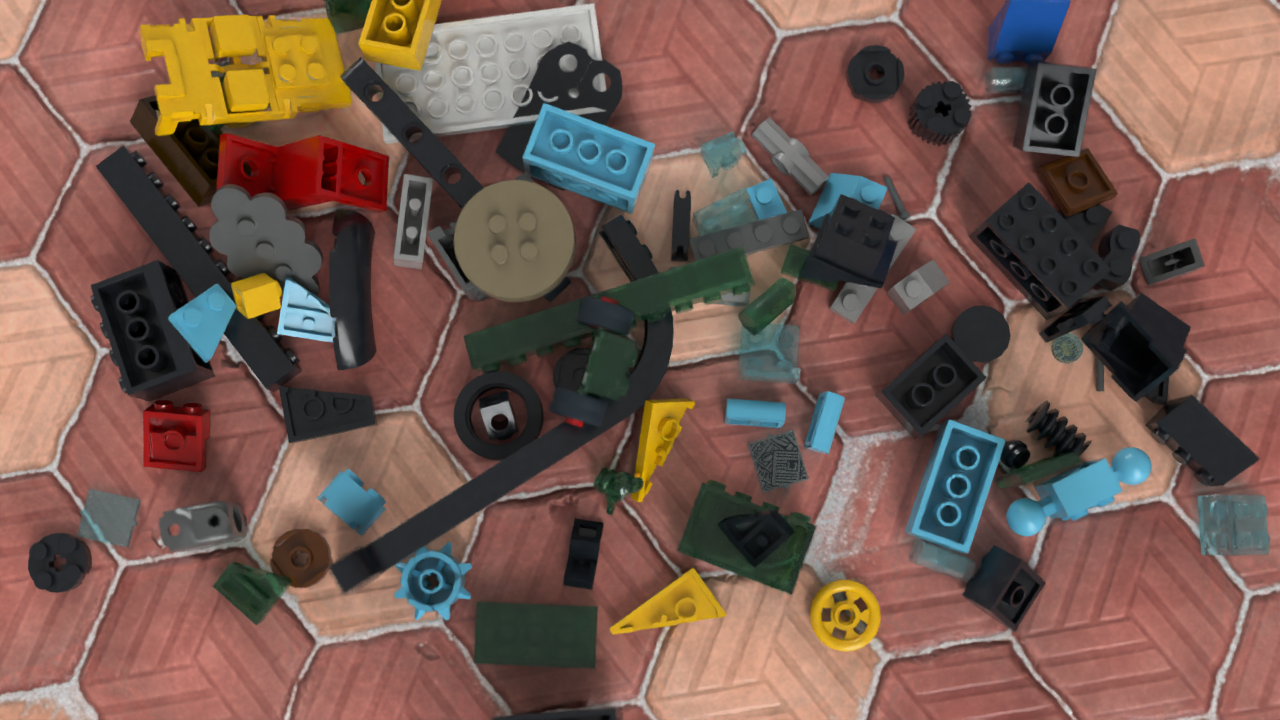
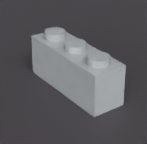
[393,174,433,269]

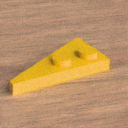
[631,398,695,502]
[609,567,727,635]

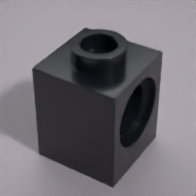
[479,391,518,440]

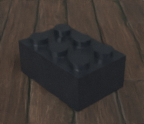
[1013,60,1097,157]
[875,334,987,439]

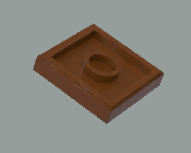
[1037,148,1118,217]

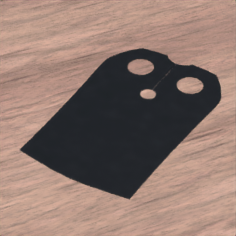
[495,42,622,191]

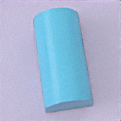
[804,391,845,454]
[724,398,786,428]

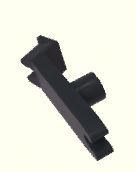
[671,190,691,262]

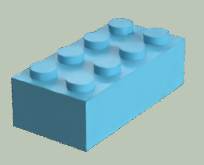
[904,419,1006,553]

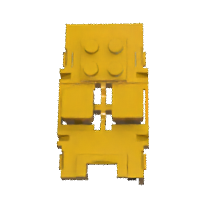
[139,15,352,136]

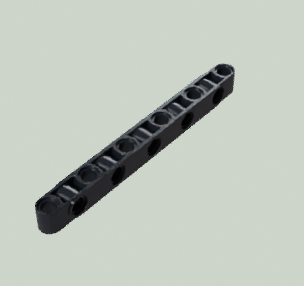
[339,57,572,302]

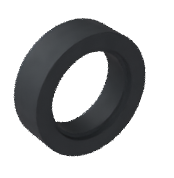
[454,371,544,461]

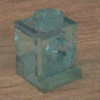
[701,131,747,178]

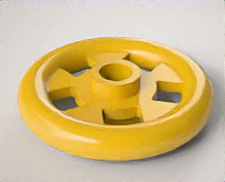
[810,579,881,652]

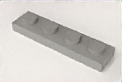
[829,214,916,324]

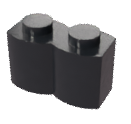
[1094,224,1140,291]

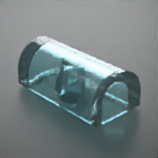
[984,67,1027,93]
[909,539,976,582]

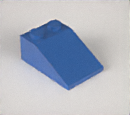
[987,0,1070,65]

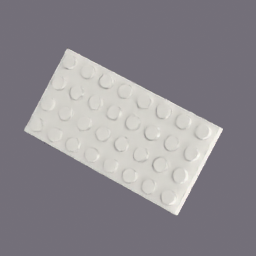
[375,3,606,144]

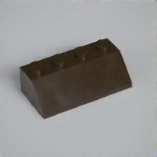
[130,95,251,207]

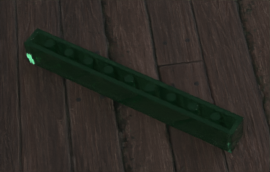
[463,247,756,374]

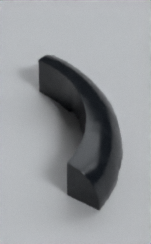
[329,209,377,370]

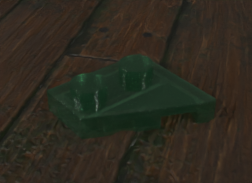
[213,562,293,625]

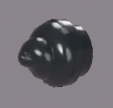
[1000,440,1030,469]

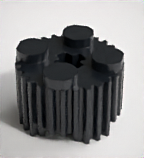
[908,81,972,147]

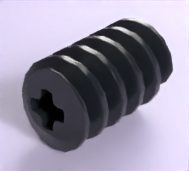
[1025,401,1092,465]

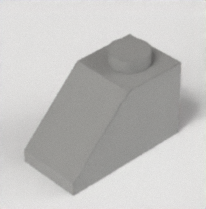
[887,260,950,316]

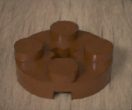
[270,529,333,588]

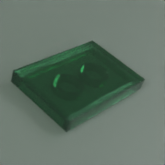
[996,452,1081,488]

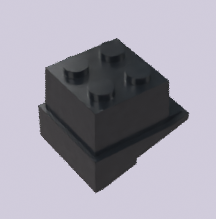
[800,194,898,289]
[1081,293,1191,402]

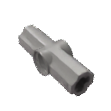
[752,117,829,196]

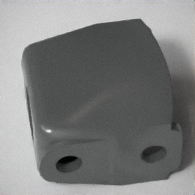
[159,501,247,552]

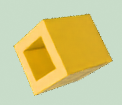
[231,273,282,319]

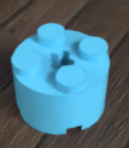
[317,469,386,536]

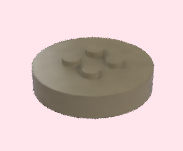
[454,180,576,302]

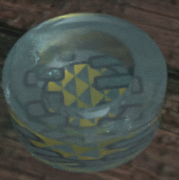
[1051,334,1083,363]

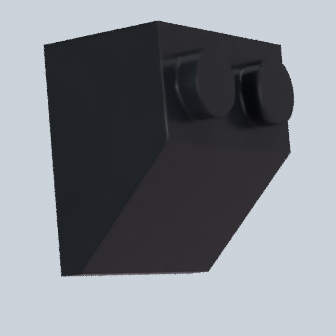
[962,545,1046,632]

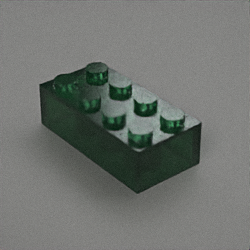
[474,600,599,668]

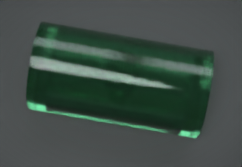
[739,278,795,336]

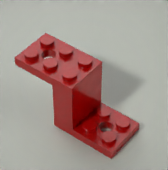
[216,133,389,212]

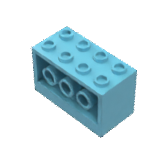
[523,103,655,214]

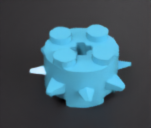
[394,542,472,620]

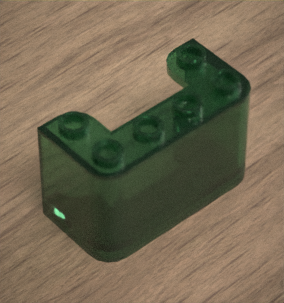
[676,479,817,595]

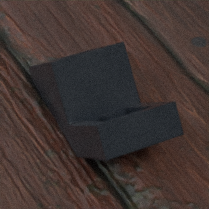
[563,518,604,590]

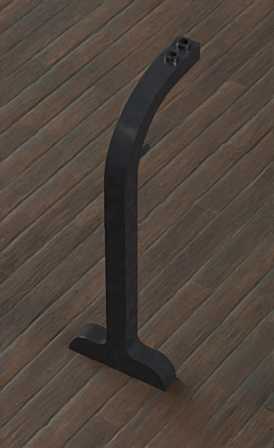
[327,215,674,595]

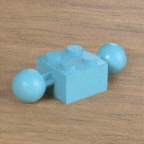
[1006,447,1152,536]

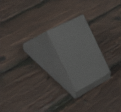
[1139,238,1205,285]

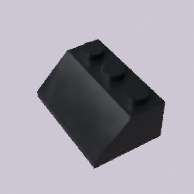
[1145,395,1260,487]

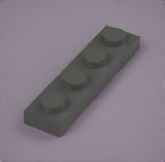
[690,209,809,268]

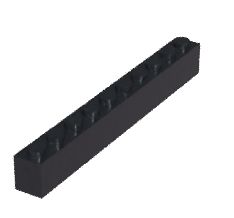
[96,145,302,392]

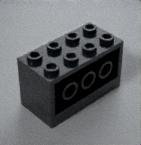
[968,182,1112,320]
[90,260,215,401]

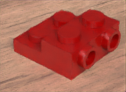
[143,400,210,472]

